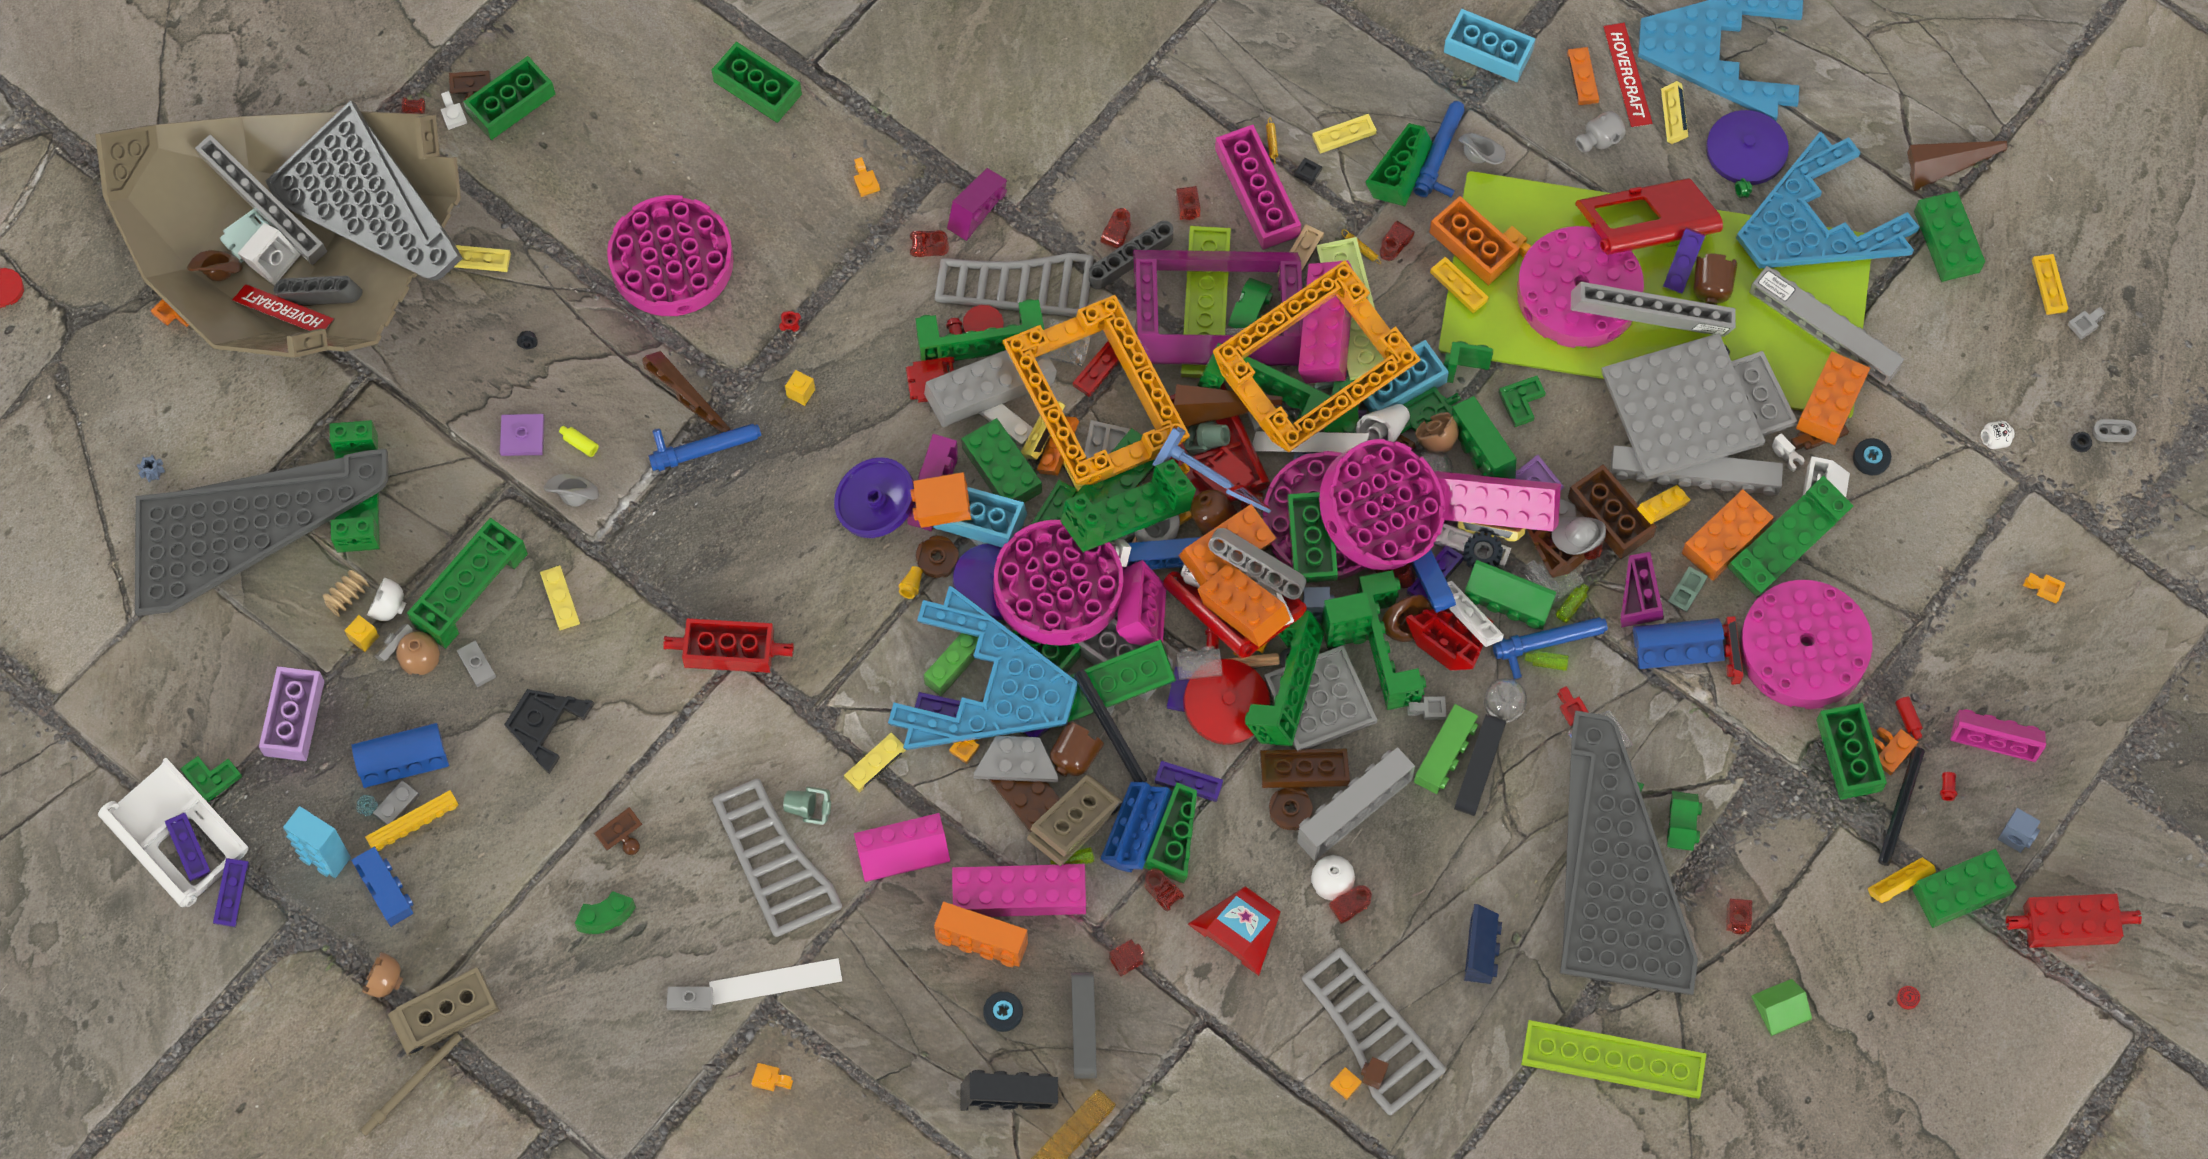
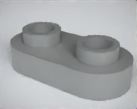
[2092,419,2137,442]

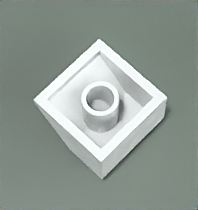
[238,223,301,286]

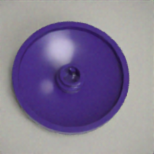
[1706,110,1789,185]
[834,457,915,538]
[953,544,1004,620]

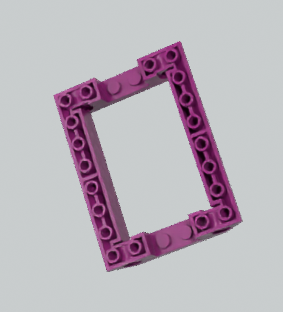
[1133,250,1303,366]

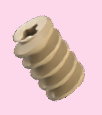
[323,570,370,617]

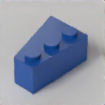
[351,846,414,927]

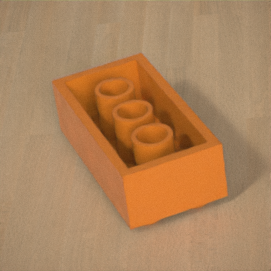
[1429,196,1519,286]
[1796,351,1870,446]
[1682,489,1774,581]
[1179,504,1276,586]
[1198,563,1291,647]
[934,901,1028,967]

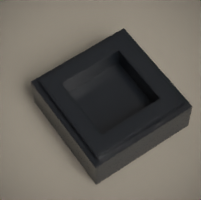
[1294,157,1322,185]

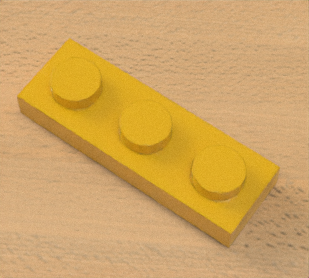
[2032,254,2069,315]
[1430,257,1489,313]
[1637,485,1691,524]
[1867,857,1936,903]

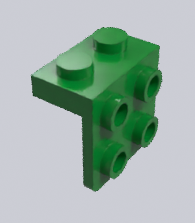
[1444,341,1493,383]

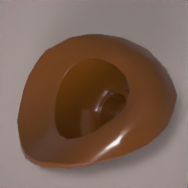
[187,250,243,282]
[1382,595,1430,642]

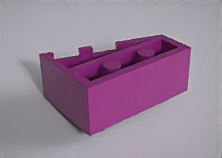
[947,168,1007,241]
[1620,552,1664,628]

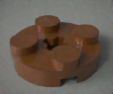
[916,535,959,578]
[1269,787,1313,831]

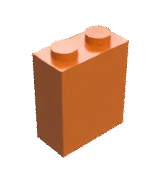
[911,472,971,528]

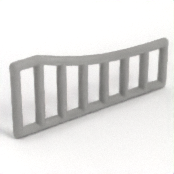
[935,253,1094,317]
[712,778,842,937]
[1302,948,1446,1115]

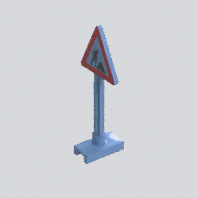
[1152,427,1272,513]

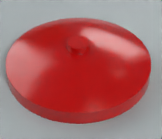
[1183,659,1270,745]

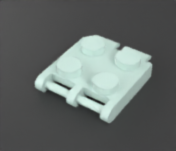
[220,209,270,263]

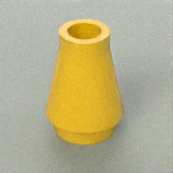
[898,566,923,599]

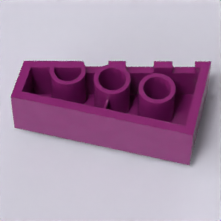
[907,434,958,532]

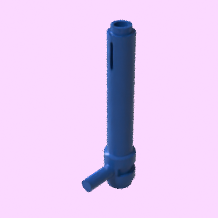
[1413,101,1465,197]
[648,424,761,472]
[1492,617,1608,680]

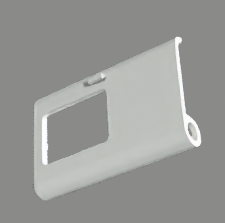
[98,758,249,907]

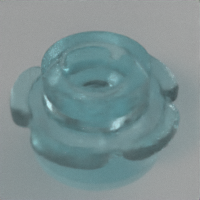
[356,795,378,816]

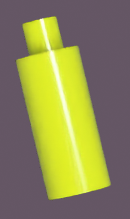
[559,426,599,457]

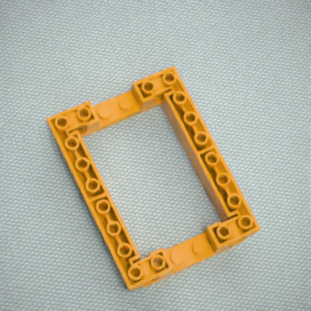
[1213,260,1421,452]
[1002,295,1190,485]

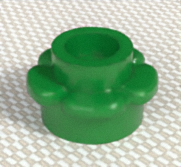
[1735,178,1752,198]

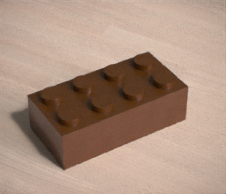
[1568,464,1657,559]

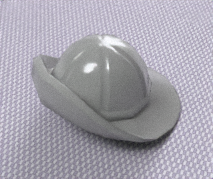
[1458,133,1506,165]
[544,474,599,507]
[1135,515,1180,542]
[1552,517,1606,555]

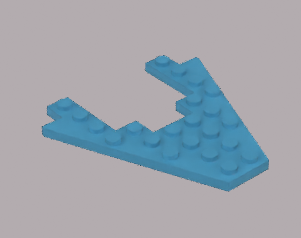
[1638,0,1803,121]
[1736,132,1919,269]
[888,586,1078,750]

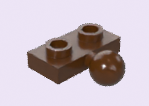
[449,70,491,104]
[593,807,643,855]

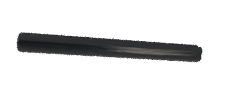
[1074,669,1147,782]
[1878,747,1925,866]

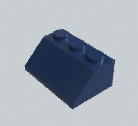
[1464,904,1502,984]

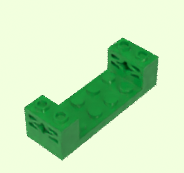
[915,299,1044,361]
[1197,343,1332,422]
[330,420,380,553]
[1060,459,1196,552]
[1727,475,1853,598]
[407,518,528,649]
[1357,570,1426,710]
[1245,611,1325,746]

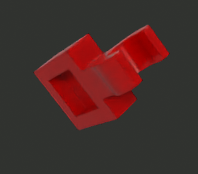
[1557,686,1589,726]

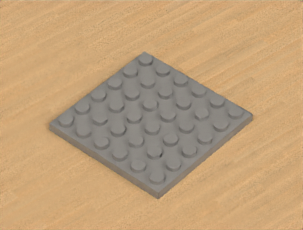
[1601,333,1766,480]

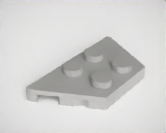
[974,736,1058,782]

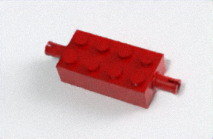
[663,618,794,673]
[2006,894,2142,948]

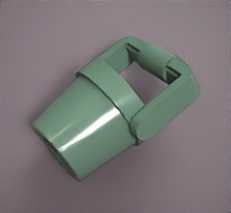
[1185,421,1230,453]
[783,787,831,825]

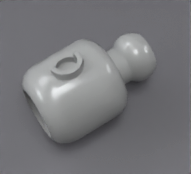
[1575,111,1626,153]

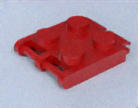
[906,357,955,403]
[1192,446,1254,502]

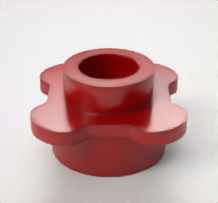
[779,311,801,332]

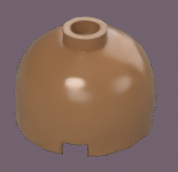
[1415,412,1459,453]
[396,631,440,675]
[362,952,403,997]

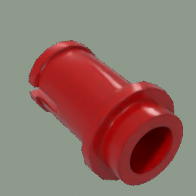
[946,318,962,335]
[1205,627,1219,655]
[1940,772,1958,801]

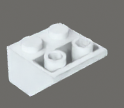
[1802,456,1850,497]

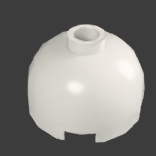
[367,578,406,621]
[1311,855,1355,901]

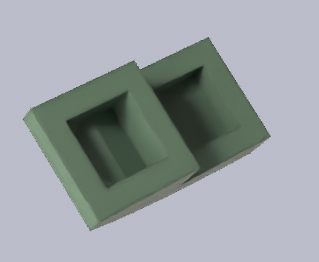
[1668,566,1708,612]

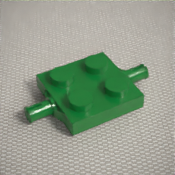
[1400,387,1461,434]

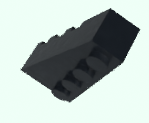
[960,1070,1058,1111]

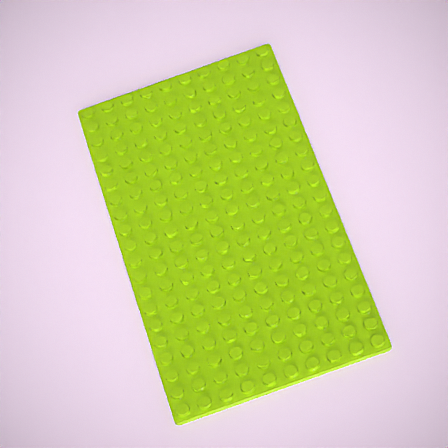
[1438,171,1871,418]

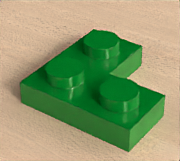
[1498,375,1546,427]
[180,756,242,803]

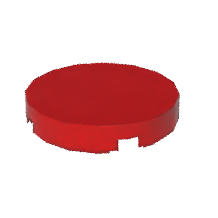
[0,268,24,308]
[962,305,1004,333]

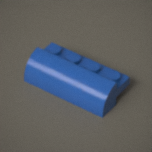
[1633,618,1725,669]
[351,723,449,788]
[1100,782,1173,873]

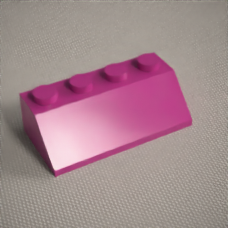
[1116,560,1166,646]
[1950,709,2046,762]
[854,813,950,882]

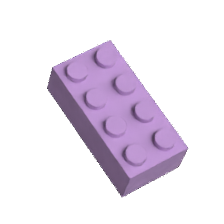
[259,666,324,761]

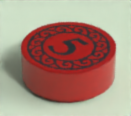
[1897,986,1920,1010]

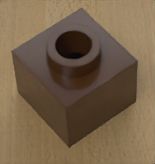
[1361,1057,1389,1090]

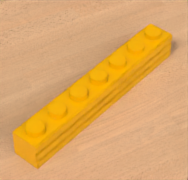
[365,790,458,851]

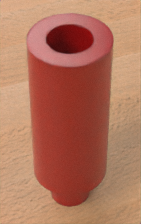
[1895,696,1923,740]

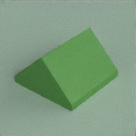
[1751,979,1812,1036]

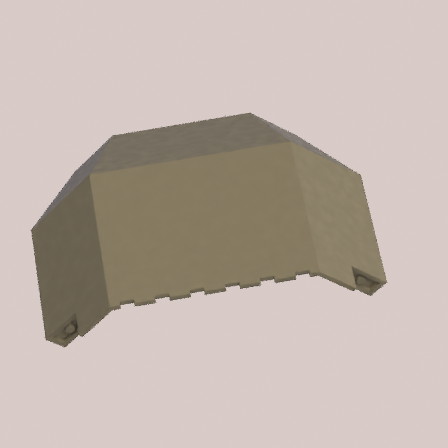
[95,111,461,358]

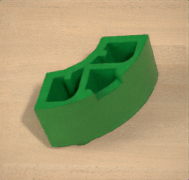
[1228,278,1273,331]
[1667,791,1702,851]
[574,891,636,934]

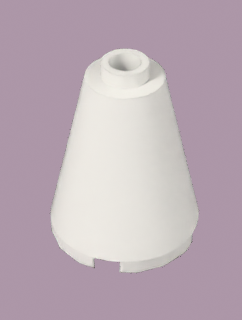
[1356,404,1410,442]

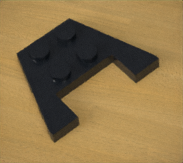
[504,689,594,774]

